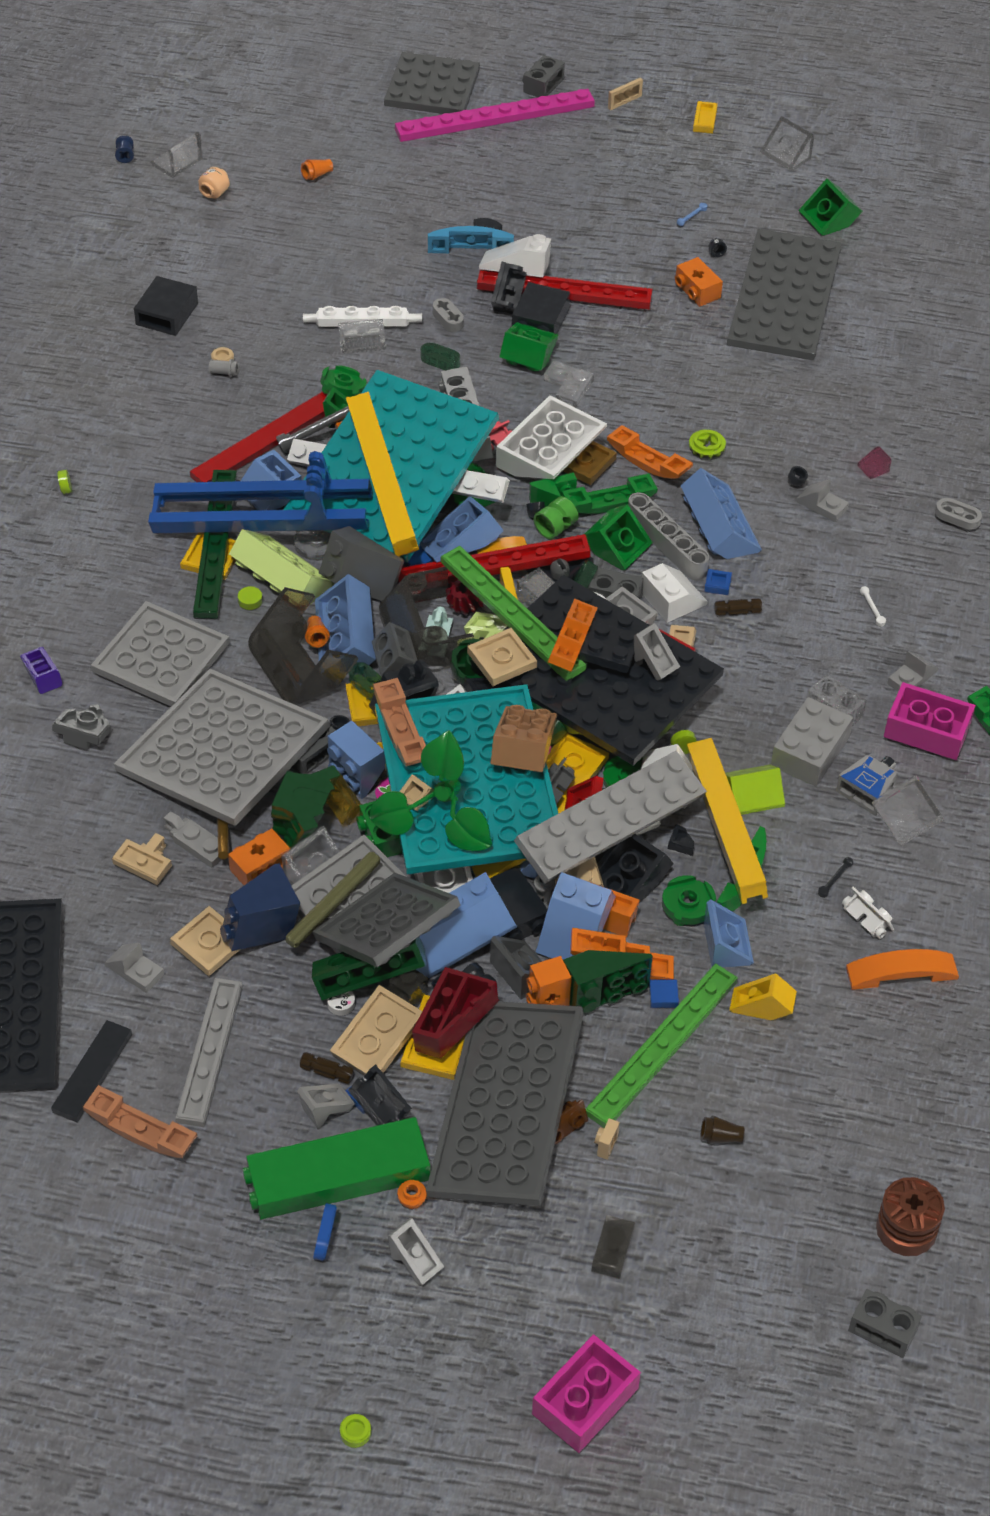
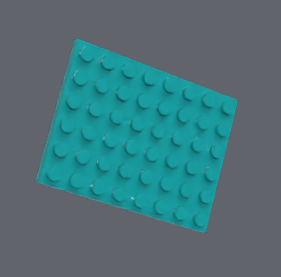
[283,370,499,563]
[375,684,558,875]

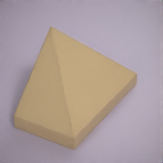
[608,77,643,110]

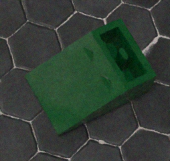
[563,950,653,1013]

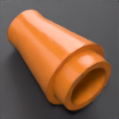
[301,159,333,180]
[305,616,330,648]

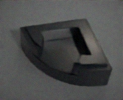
[474,218,502,230]
[668,824,694,856]

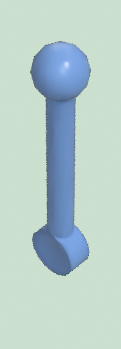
[677,203,707,226]

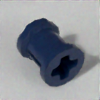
[115,136,134,163]

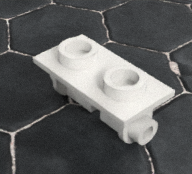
[842,887,894,939]

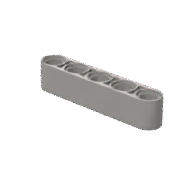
[628,493,709,581]

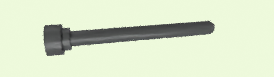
[276,406,349,453]

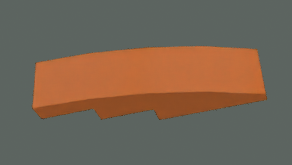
[548,599,597,672]
[570,928,674,980]

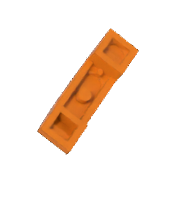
[607,425,693,479]
[846,949,959,990]

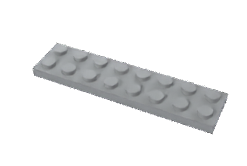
[514,751,707,884]

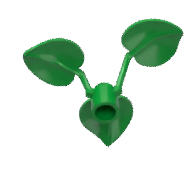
[370,730,493,851]

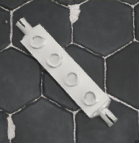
[303,306,422,327]

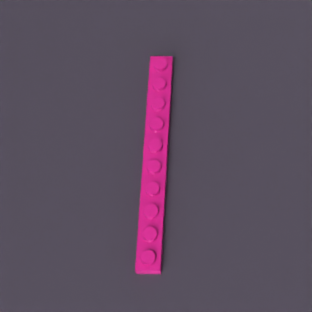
[395,89,595,142]

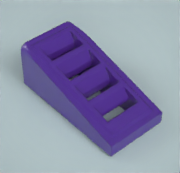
[20,647,63,694]

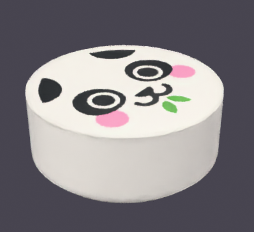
[327,991,355,1016]

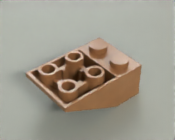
[491,705,557,772]

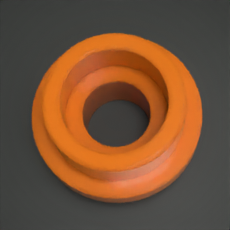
[397,1180,427,1209]

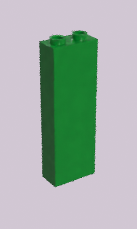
[242,1117,430,1220]

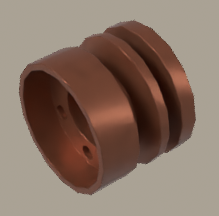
[876,1177,945,1256]

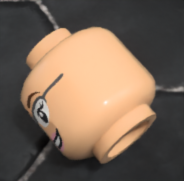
[198,167,230,199]

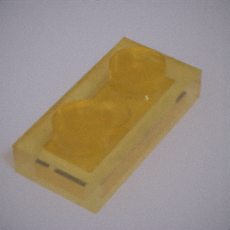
[327,771,362,825]

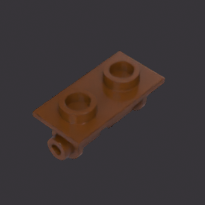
[555,1099,588,1144]

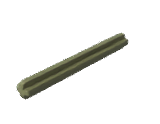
[285,852,380,948]

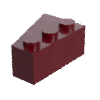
[412,967,499,1059]

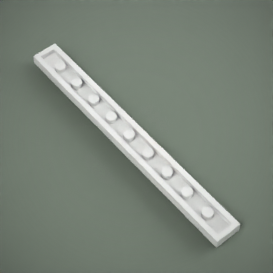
[287,439,510,503]

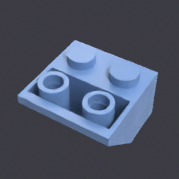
[241,450,302,510]
[327,721,385,799]

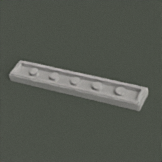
[175,978,242,1127]

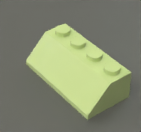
[229,529,335,605]

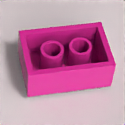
[884,682,976,760]
[532,1334,641,1453]

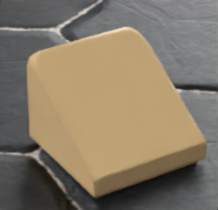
[400,774,434,811]

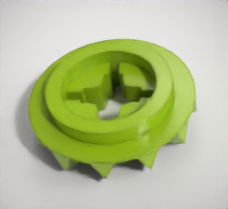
[689,430,726,459]

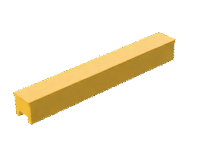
[346,392,419,557]
[687,738,768,904]

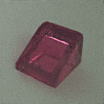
[857,446,891,479]

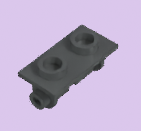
[548,757,575,805]

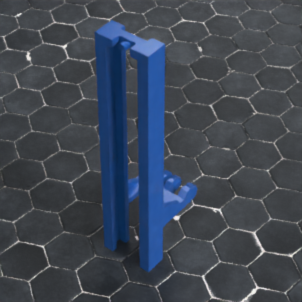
[148,451,373,533]

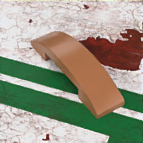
[373,678,426,766]
[83,1085,197,1158]

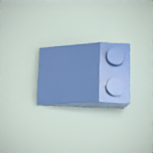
[419,496,504,562]
[536,872,616,959]

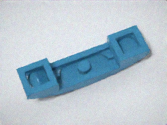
[428,226,514,254]

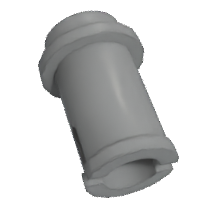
[209,359,239,377]
[534,875,555,905]

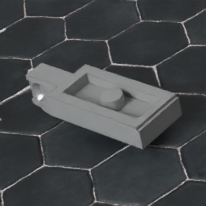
[163,812,230,868]

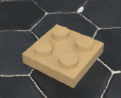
[467,628,537,686]
[170,906,241,976]

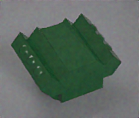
[271,765,340,857]

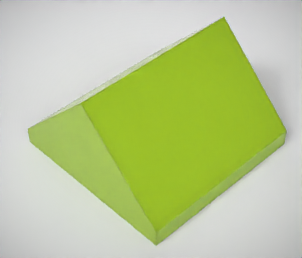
[725,765,785,815]

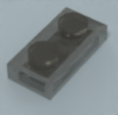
[591,1215,635,1279]

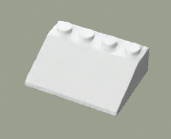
[496,395,607,479]

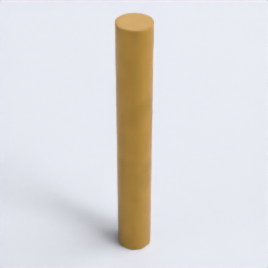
[217,818,229,859]

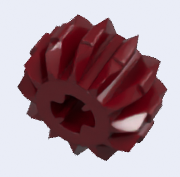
[446,578,484,616]

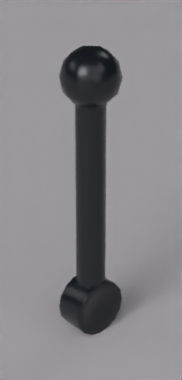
[818,857,853,898]

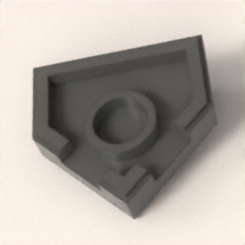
[52,704,110,750]

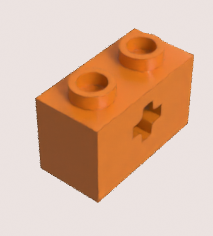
[675,257,723,307]
[228,828,291,885]
[526,956,571,1006]

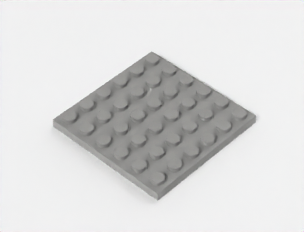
[114,669,330,826]

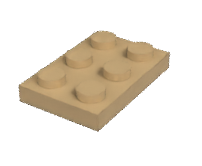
[330,985,422,1075]

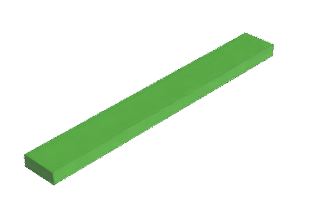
[440,546,586,681]
[586,963,738,1128]

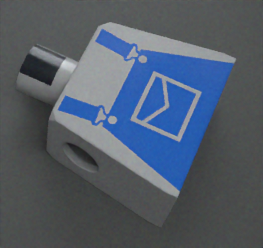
[836,755,897,816]

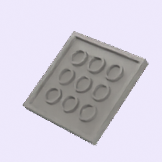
[91,601,230,706]
[292,835,405,954]

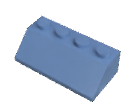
[681,468,762,559]
[315,574,376,674]
[415,872,517,982]

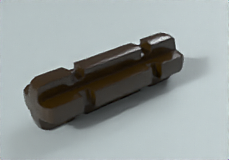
[714,598,762,615]
[300,1052,354,1084]

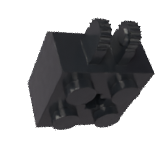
[369,659,439,715]

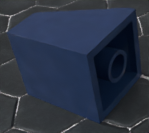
[220,863,300,951]

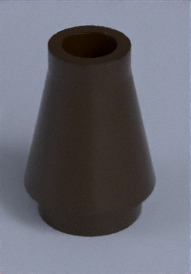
[700,1115,745,1144]

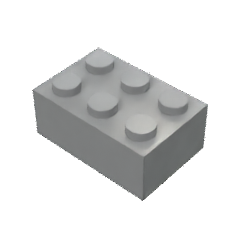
[771,697,854,787]

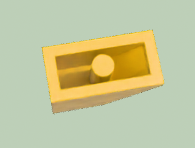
[729,973,797,1020]

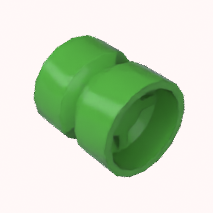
[534,496,579,540]

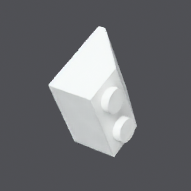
[642,563,708,623]

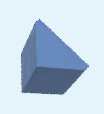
[704,899,754,967]

